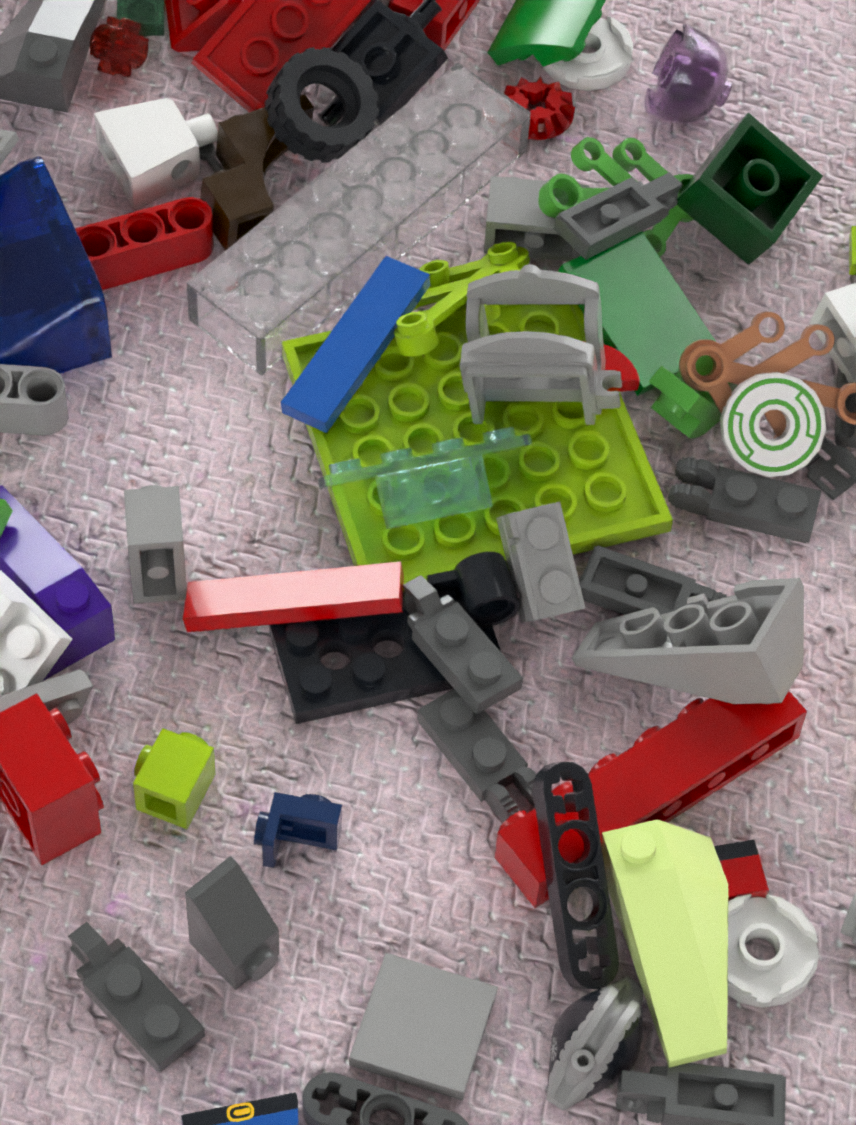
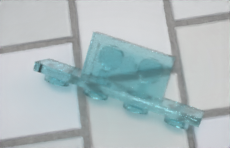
[318,427,532,529]

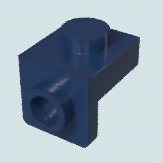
[254,792,342,868]

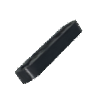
[533,762,619,989]

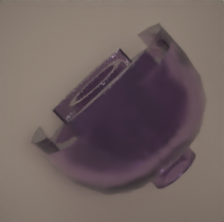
[644,24,732,124]

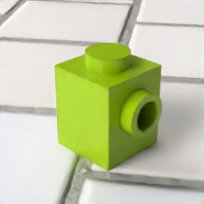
[133,728,216,829]

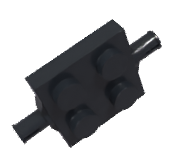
[318,0,448,129]

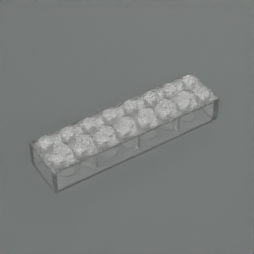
[186,63,531,376]

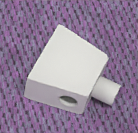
[94,98,218,210]

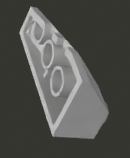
[572,578,804,704]

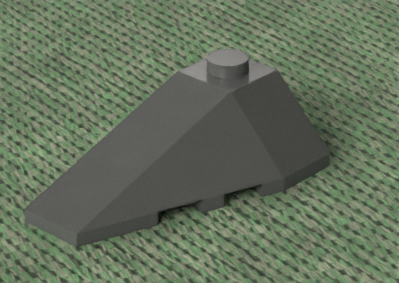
[0,0,105,113]

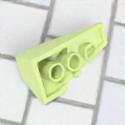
[602,819,728,1068]

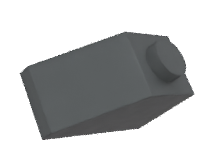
[185,856,279,990]

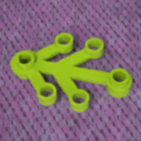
[394,242,530,356]

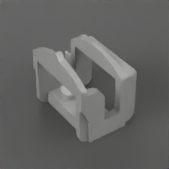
[460,264,622,425]

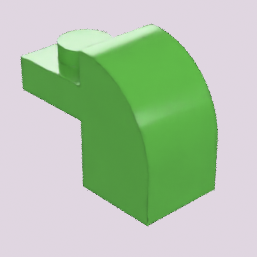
[649,355,738,439]

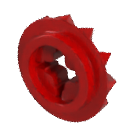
[498,75,575,140]

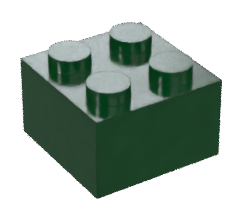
[677,112,823,265]

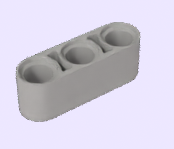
[0,364,69,436]

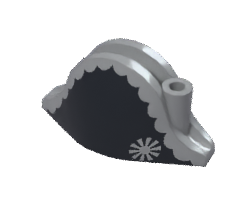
[546,977,643,1111]

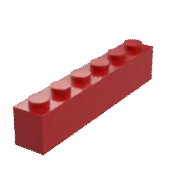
[494,691,807,908]

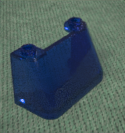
[0,156,112,374]

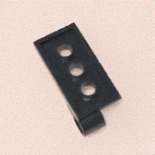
[269,552,520,724]

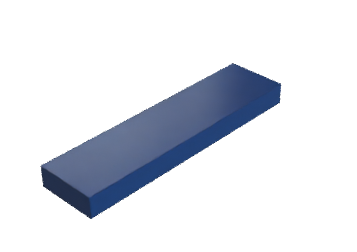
[281,256,430,433]

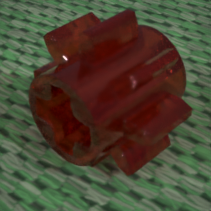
[90,16,149,78]

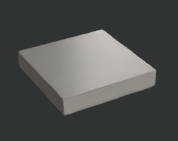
[349,953,498,1101]

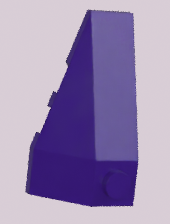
[0,485,115,682]

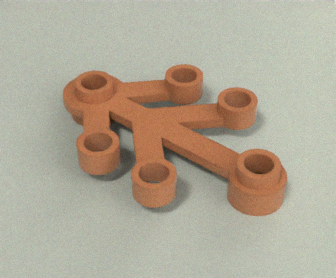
[679,311,856,439]

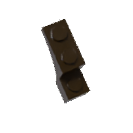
[200,94,314,253]

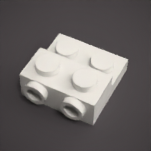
[0,570,72,696]

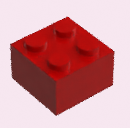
[0,693,104,866]

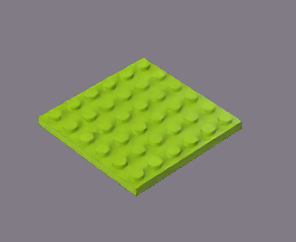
[281,302,673,592]

